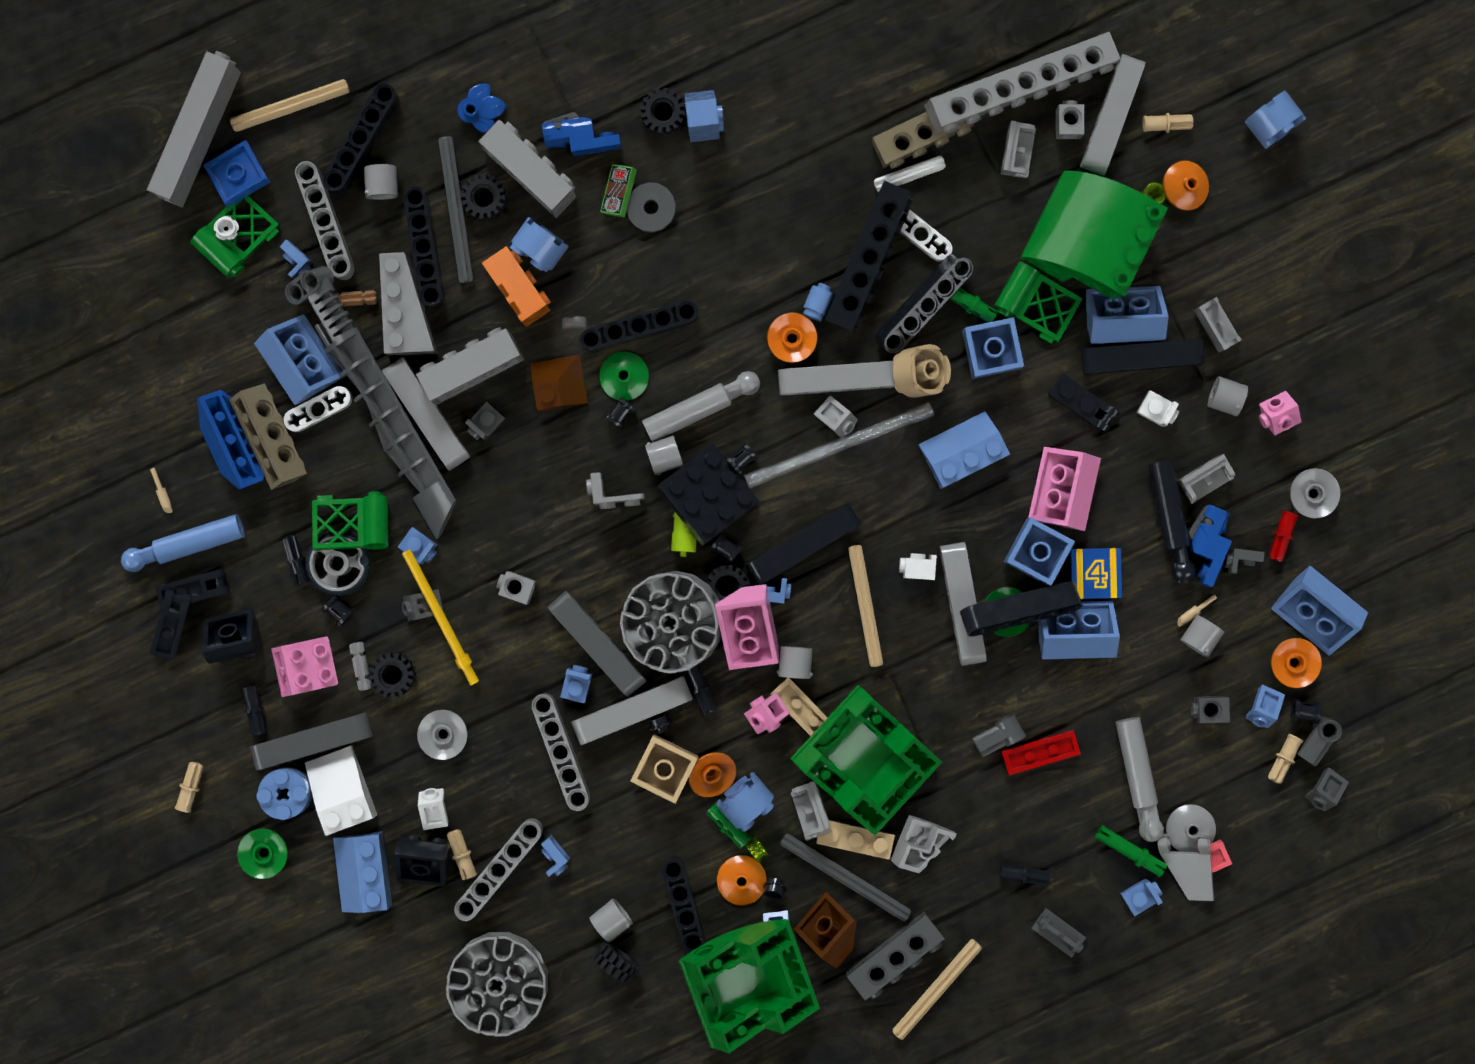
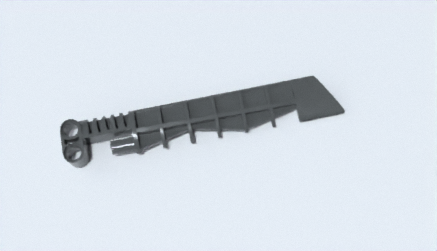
[285,266,456,539]

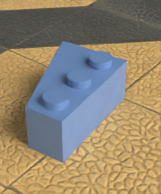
[684,90,724,142]

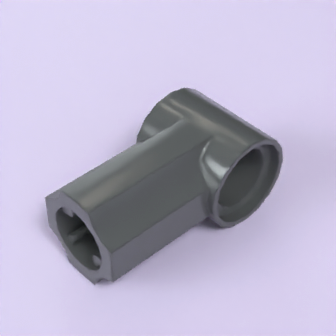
[972,714,1026,757]
[1297,717,1342,766]

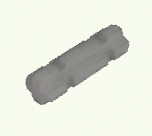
[349,642,372,691]

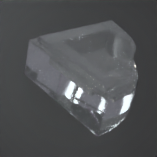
[562,316,587,329]

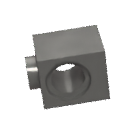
[1190,696,1230,723]

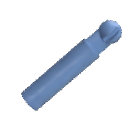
[121,514,245,572]

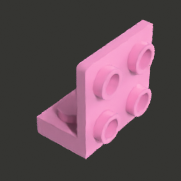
[271,637,338,697]

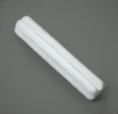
[874,156,945,192]

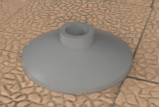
[1290,468,1340,518]
[417,710,467,760]
[1166,804,1216,852]

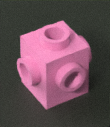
[1259,391,1301,435]
[744,693,790,734]

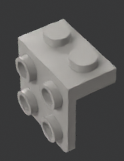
[586,473,645,509]

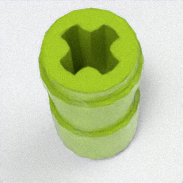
[671,511,696,557]

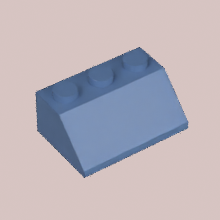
[1086,286,1169,344]
[254,314,342,405]
[919,412,1010,489]
[1271,566,1368,656]
[1039,601,1120,659]
[333,831,392,913]

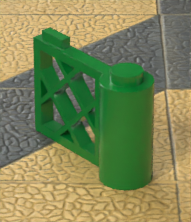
[190,196,280,278]
[994,262,1082,344]
[312,492,389,551]

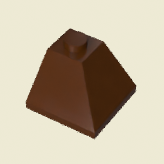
[531,355,589,412]
[794,892,857,968]

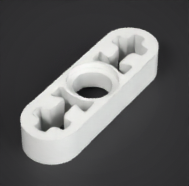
[891,209,952,262]
[284,386,352,432]

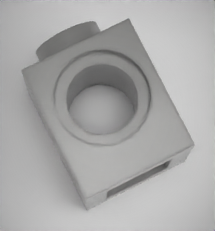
[1056,101,1084,139]
[496,571,537,605]

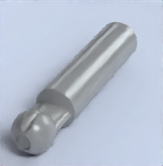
[642,371,760,442]
[1115,717,1164,842]

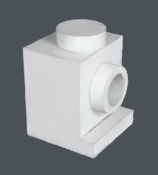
[899,553,937,580]

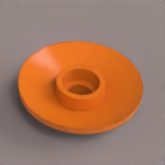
[1163,161,1209,211]
[767,313,817,363]
[1271,638,1322,688]
[688,753,736,797]
[717,855,767,905]

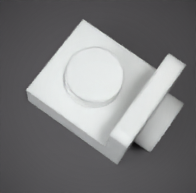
[1137,391,1179,427]
[418,788,448,830]

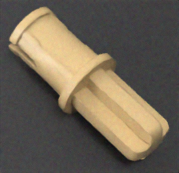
[1142,113,1194,133]
[1268,734,1303,784]
[175,762,203,813]
[447,829,477,880]

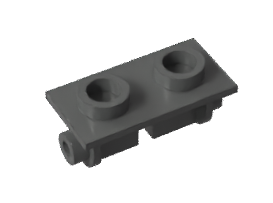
[1031,908,1086,958]

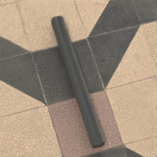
[438,136,474,283]
[780,833,911,921]

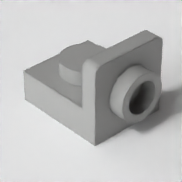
[814,396,857,438]

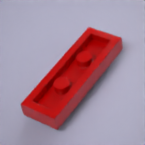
[1001,730,1081,775]

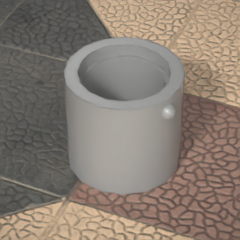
[364,164,399,200]
[1207,376,1248,416]
[645,436,684,475]
[1180,615,1224,658]
[777,646,813,679]
[589,898,633,943]

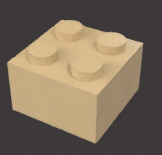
[631,734,698,804]

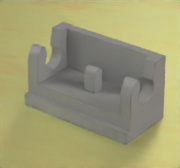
[1001,121,1036,178]
[1194,297,1242,353]
[1177,454,1235,504]
[791,781,832,841]

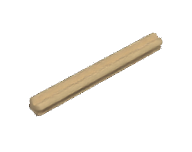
[230,79,349,132]
[848,545,883,667]
[893,939,982,1040]

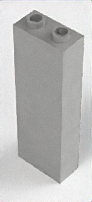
[147,51,241,208]

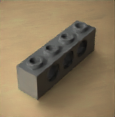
[846,911,944,1001]

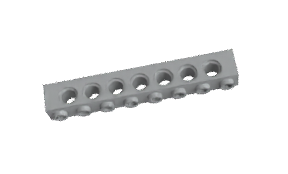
[924,32,1121,134]

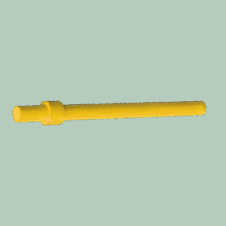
[402,549,479,685]

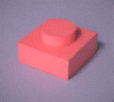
[1198,840,1232,873]

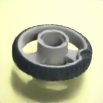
[305,531,371,596]

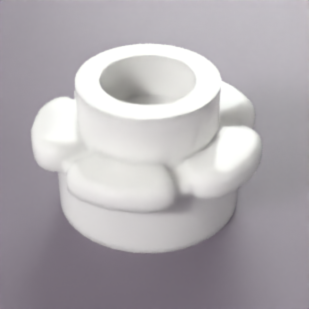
[214,216,239,240]

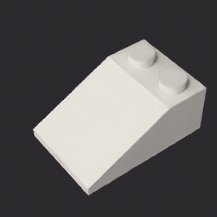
[305,745,377,836]

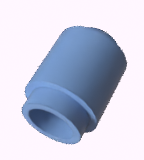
[803,283,835,322]

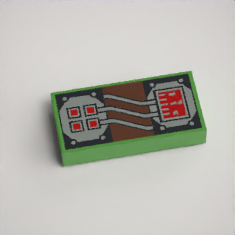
[600,164,637,218]

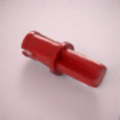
[1269,511,1298,561]

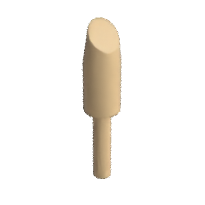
[150,468,172,513]
[1178,594,1217,627]

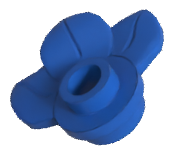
[457,84,506,133]

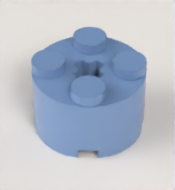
[1245,91,1306,149]
[510,217,569,272]
[257,767,313,820]
[716,772,774,831]

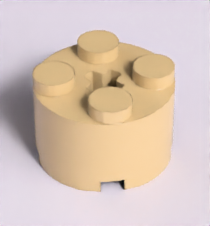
[893,344,951,398]

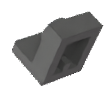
[465,402,505,441]
[1224,548,1265,574]
[402,589,443,621]
[1305,767,1349,811]

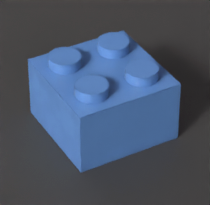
[962,317,1024,379]
[1004,518,1075,586]

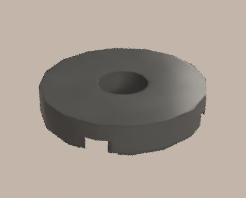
[627,182,676,233]

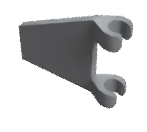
[1158,834,1214,901]

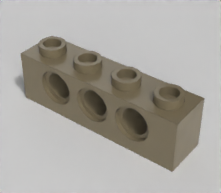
[871,105,974,169]
[229,383,307,490]

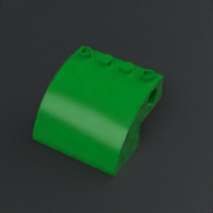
[1020,171,1168,300]
[790,685,942,836]
[678,919,820,1053]

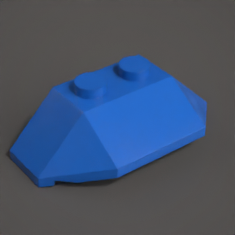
[197,390,264,490]

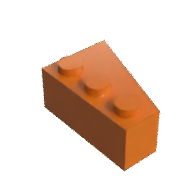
[482,246,551,327]

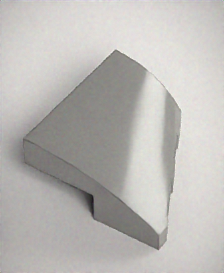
[891,815,957,873]

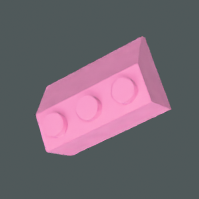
[1028,447,1101,531]
[715,584,779,670]

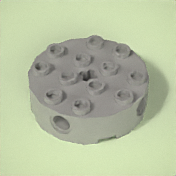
[620,571,722,674]
[446,932,548,1036]

